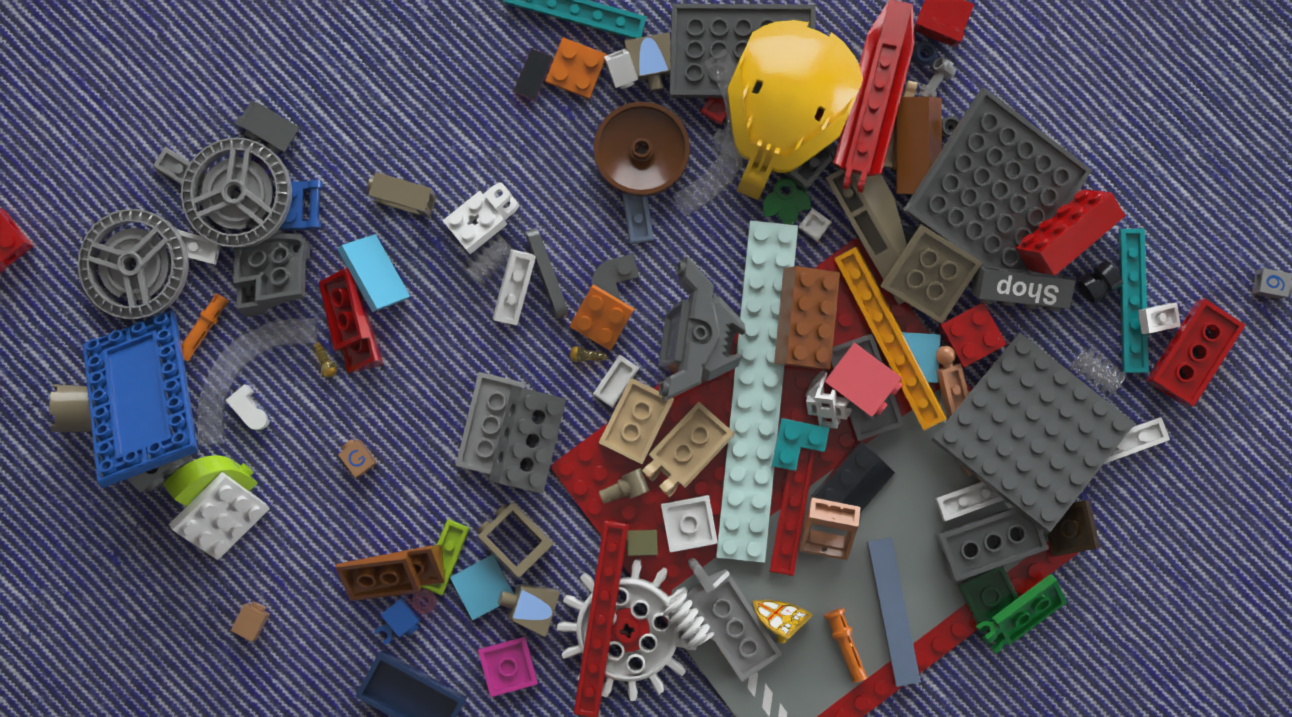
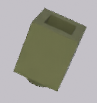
[625,530,658,556]

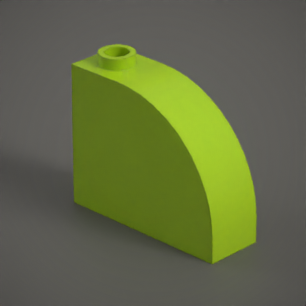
[163,455,257,507]

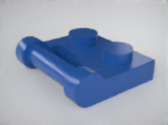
[278,180,323,230]

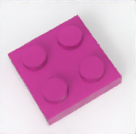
[478,636,538,697]

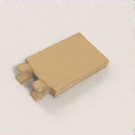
[642,402,735,498]

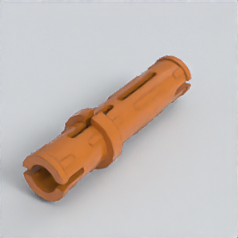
[181,293,229,361]

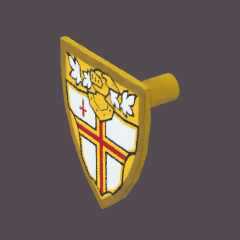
[752,599,813,644]

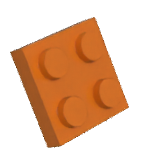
[545,37,607,100]
[569,284,635,351]

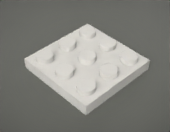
[169,472,270,560]

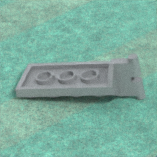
[686,558,782,682]

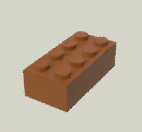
[774,266,840,370]

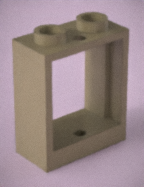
[367,172,437,218]
[476,502,553,580]

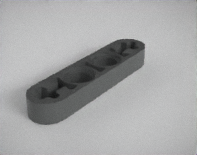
[525,227,569,319]

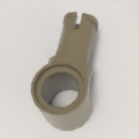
[599,468,650,504]

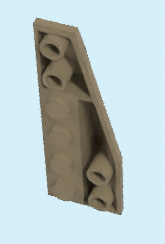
[826,169,907,305]

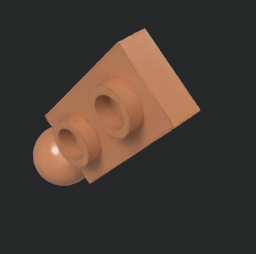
[936,346,969,417]

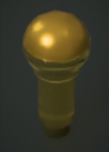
[313,342,337,378]
[570,346,607,363]

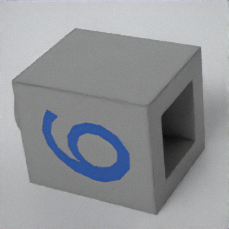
[1252,268,1292,299]

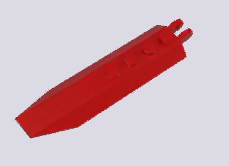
[833,0,915,193]

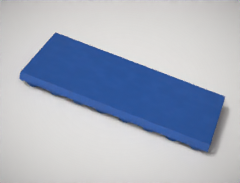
[83,310,198,489]

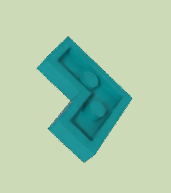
[771,418,829,471]

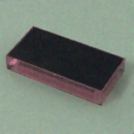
[513,48,554,102]

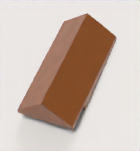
[893,97,942,194]
[335,545,445,601]

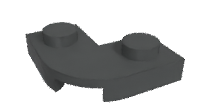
[592,254,639,300]

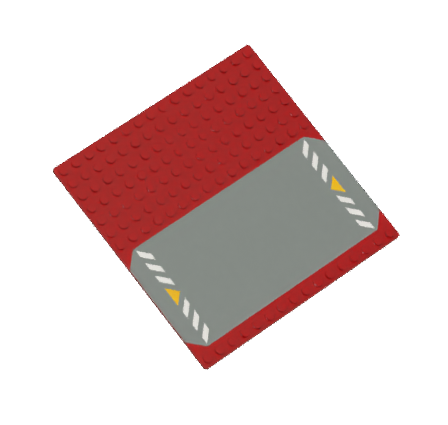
[551,239,1079,717]

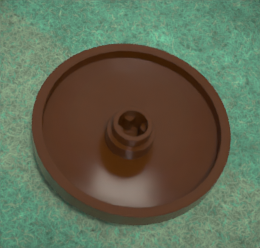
[594,102,690,197]

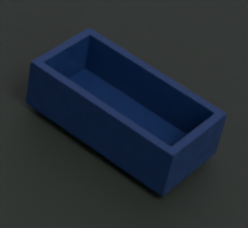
[355,650,468,717]

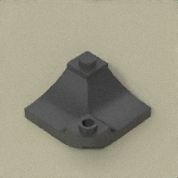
[233,234,310,317]

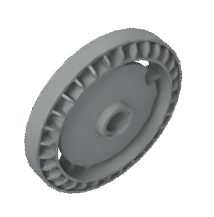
[181,138,292,249]
[78,209,189,319]

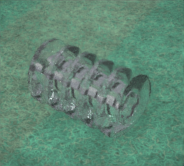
[461,233,512,285]
[1070,347,1126,396]

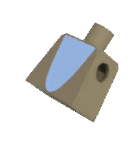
[625,32,671,92]
[498,584,560,637]

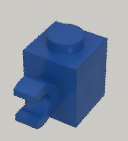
[374,598,421,644]

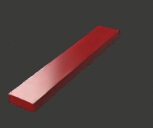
[769,447,816,576]

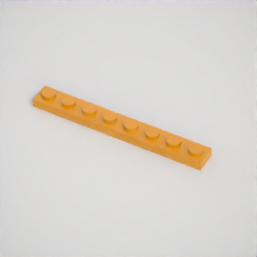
[834,247,947,430]

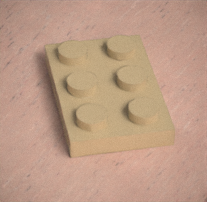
[599,378,674,464]

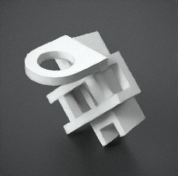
[805,371,852,429]

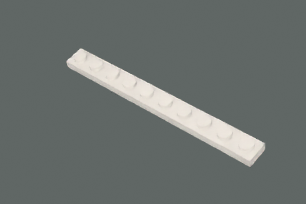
[935,417,1170,521]

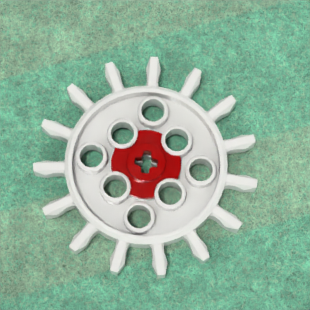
[557,558,698,701]

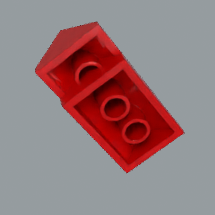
[319,268,384,373]

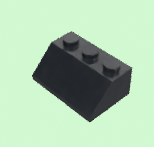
[811,441,895,513]

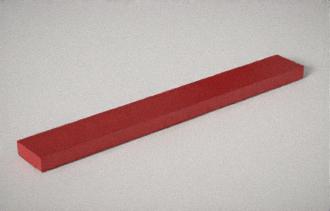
[574,520,629,717]

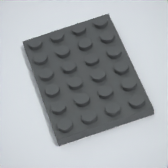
[670,4,816,98]

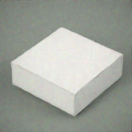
[798,208,832,242]

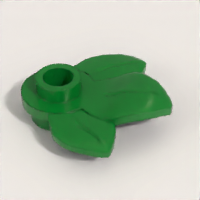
[763,178,811,225]

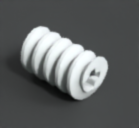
[663,593,714,648]

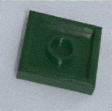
[957,566,1019,625]

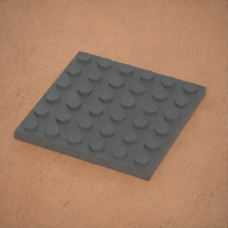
[904,88,1092,271]
[931,332,1135,534]

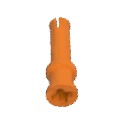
[824,608,868,683]

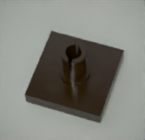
[1047,500,1100,557]

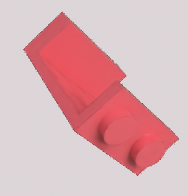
[825,342,903,417]

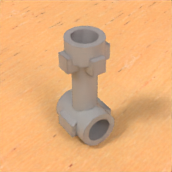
[918,57,956,97]

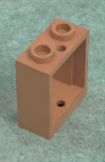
[799,498,860,560]

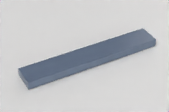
[867,537,921,687]

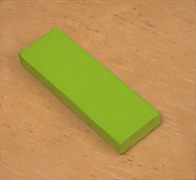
[421,519,470,596]

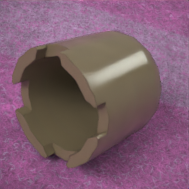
[49,384,92,432]

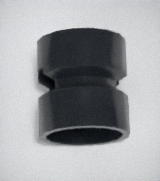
[1076,260,1123,305]

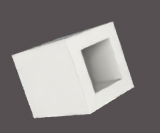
[604,49,638,89]

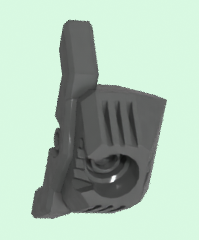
[658,257,746,402]

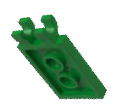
[976,574,1067,655]

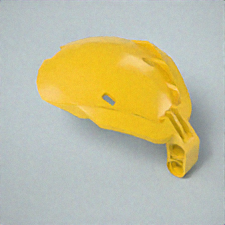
[727,20,863,200]

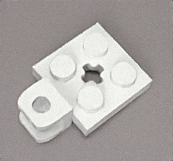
[443,183,519,254]

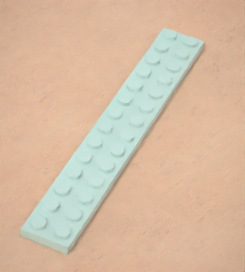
[716,221,798,563]

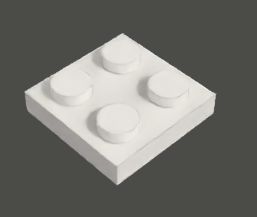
[661,495,718,552]

